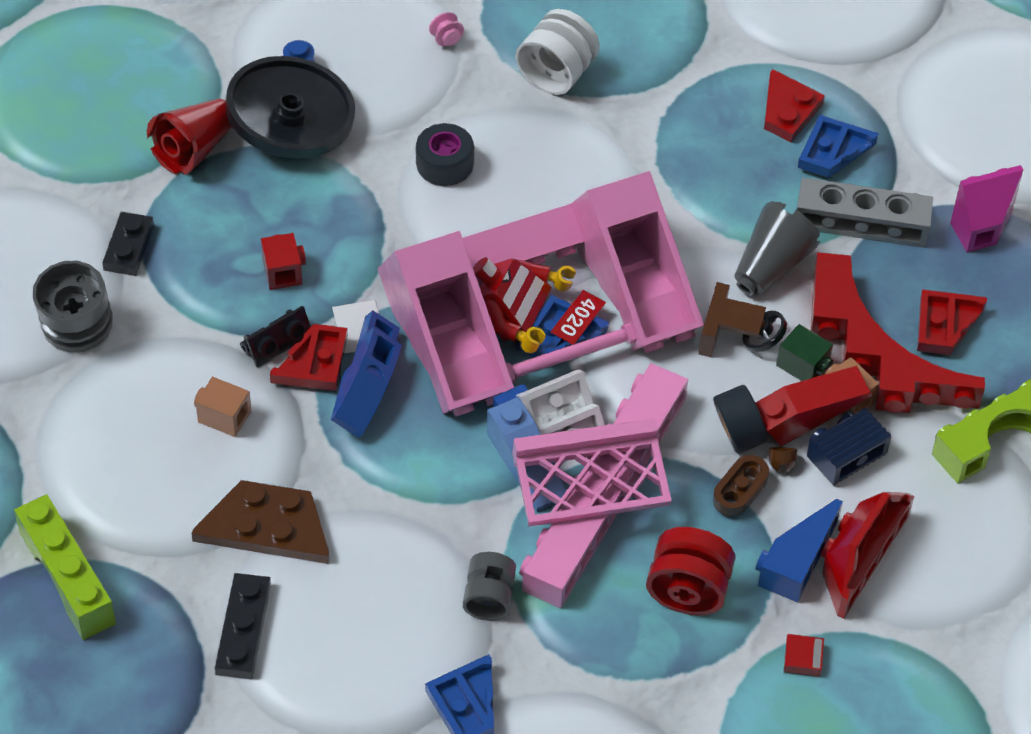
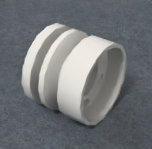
[515,9,600,95]

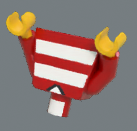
[473,257,576,353]

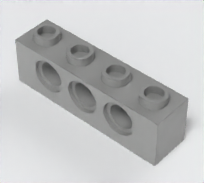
[797,177,933,248]

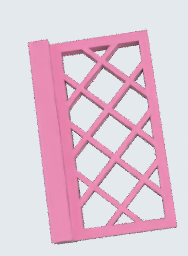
[512,418,672,527]

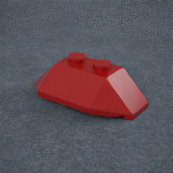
[821,492,914,619]

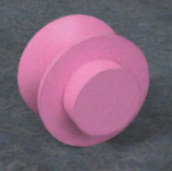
[429,12,464,46]

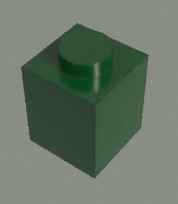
[776,324,833,381]

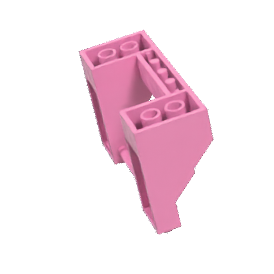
[377,171,704,417]

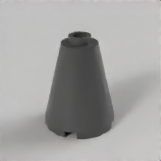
[734,201,820,296]

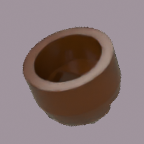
[769,447,798,473]

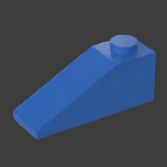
[755,499,843,603]

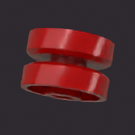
[646,527,736,615]

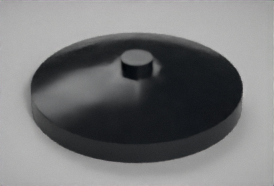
[225,56,355,158]

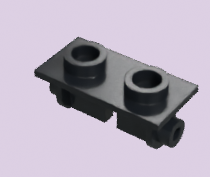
[240,306,311,368]

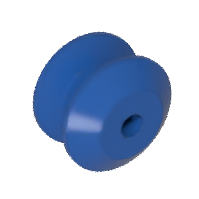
[283,40,315,62]

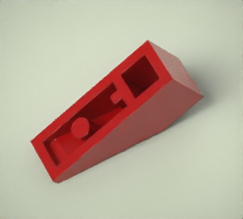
[755,365,873,447]

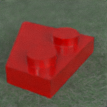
[764,69,825,143]
[917,289,987,355]
[270,324,348,391]

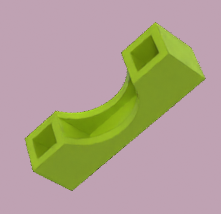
[932,379,1031,484]
[14,494,116,640]

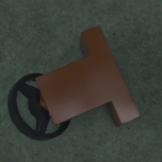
[699,282,787,358]

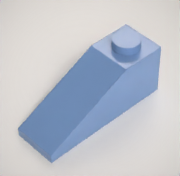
[487,397,566,512]

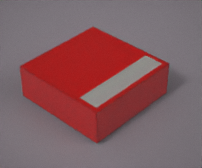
[783,634,824,677]

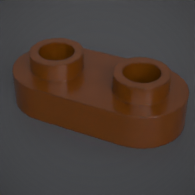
[713,455,769,516]

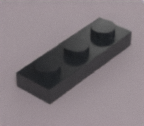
[215,573,271,679]

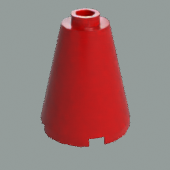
[146,98,233,175]

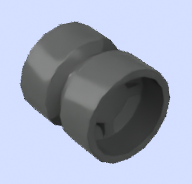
[463,552,516,621]

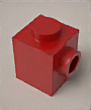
[261,233,306,290]

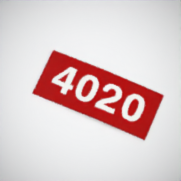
[551,290,606,345]

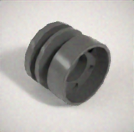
[32,260,113,352]

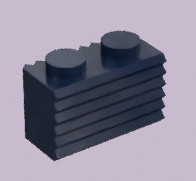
[807,408,891,485]

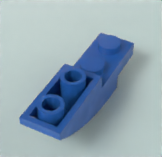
[331,310,402,438]

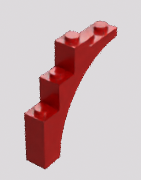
[810,252,985,413]

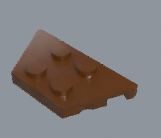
[191,480,330,564]

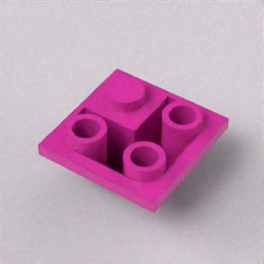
[950,165,1024,252]

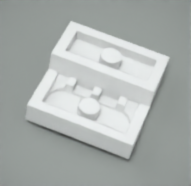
[516,370,605,435]

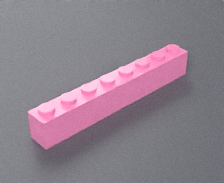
[519,363,688,609]

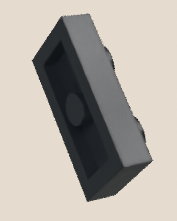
[102,212,154,276]

